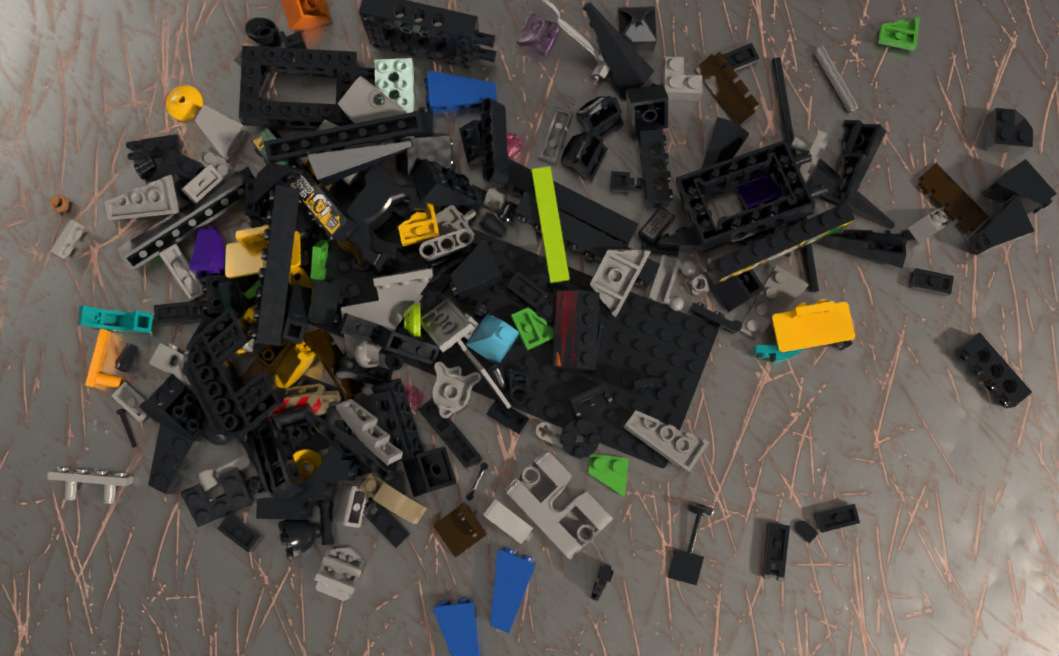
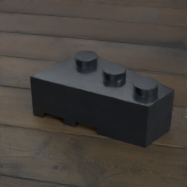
[148,424,201,494]

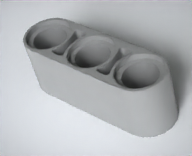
[419,229,474,261]

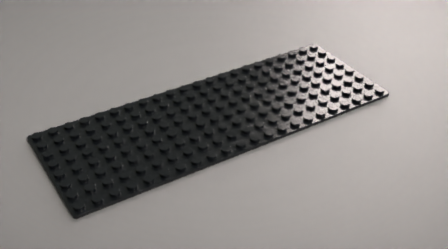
[285,179,719,468]

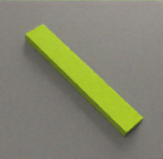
[531,166,570,283]

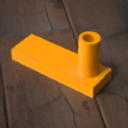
[85,329,123,388]

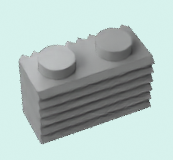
[333,483,368,528]

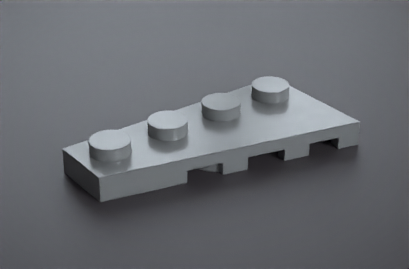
[104,175,179,221]
[739,265,809,340]
[624,411,710,474]

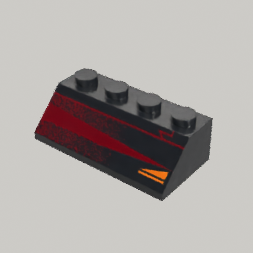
[551,290,600,372]

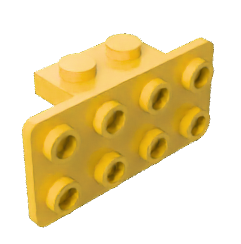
[225,225,301,279]
[772,299,855,352]

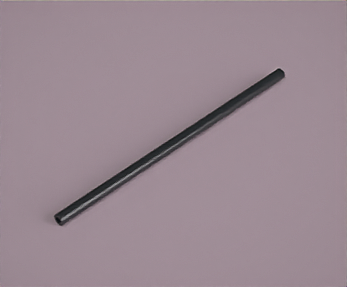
[772,57,819,293]

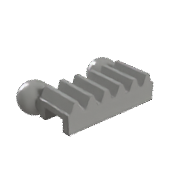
[648,255,696,311]

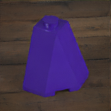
[189,226,227,278]

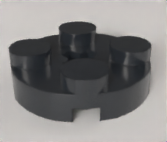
[561,419,601,459]

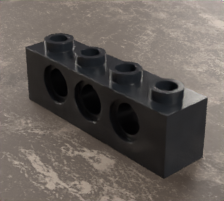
[638,129,673,208]
[955,332,1032,408]

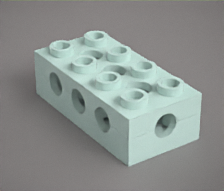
[374,58,415,113]

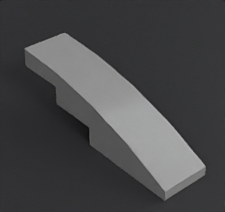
[336,399,403,465]

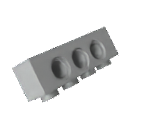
[149,342,190,385]

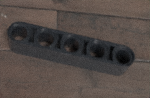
[480,98,509,187]

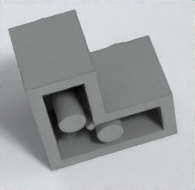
[662,57,702,101]

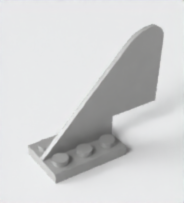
[341,267,434,359]
[420,298,511,409]

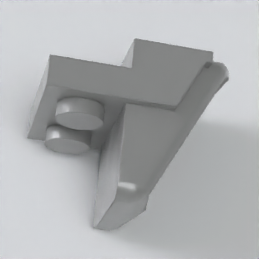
[314,545,366,601]

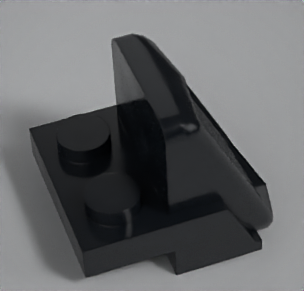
[576,96,624,138]
[560,130,608,181]

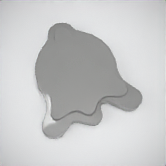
[432,361,481,418]

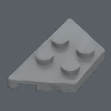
[590,249,651,317]

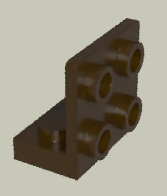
[433,502,487,557]

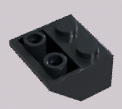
[708,269,765,313]

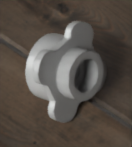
[688,274,710,296]

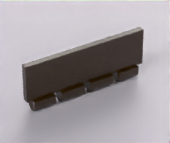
[695,52,760,125]
[918,163,989,233]
[304,329,365,399]

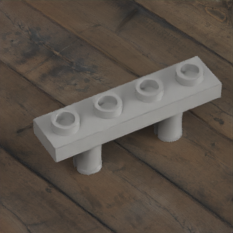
[773,131,828,183]
[47,466,134,504]

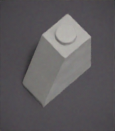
[195,105,247,162]
[483,499,534,544]

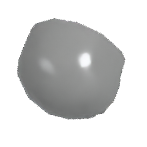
[354,339,379,368]

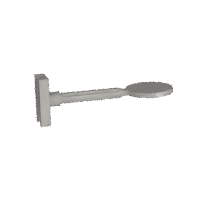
[526,0,610,80]

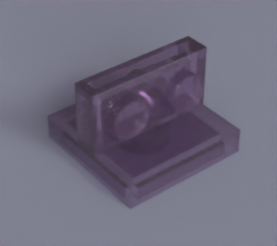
[516,11,559,56]

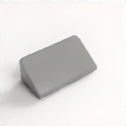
[516,220,537,247]

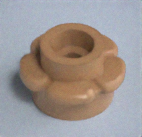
[50,195,69,213]

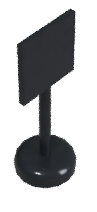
[668,502,715,586]

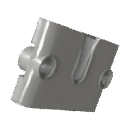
[317,76,407,185]
[504,449,613,560]

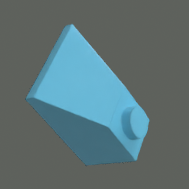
[465,314,519,363]

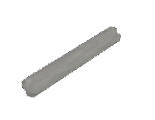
[814,46,858,112]

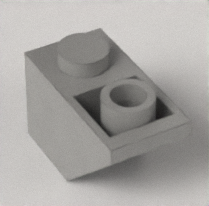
[908,209,949,243]

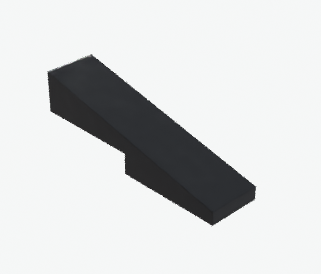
[418,398,484,471]

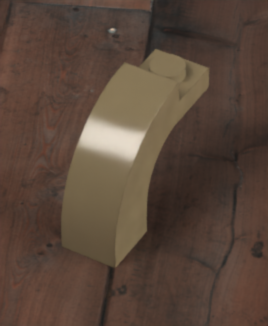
[359,472,427,525]

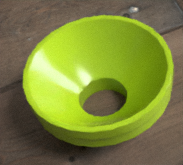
[404,303,421,338]

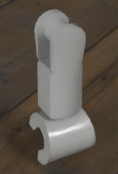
[196,456,252,492]

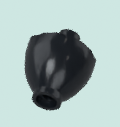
[278,520,321,560]

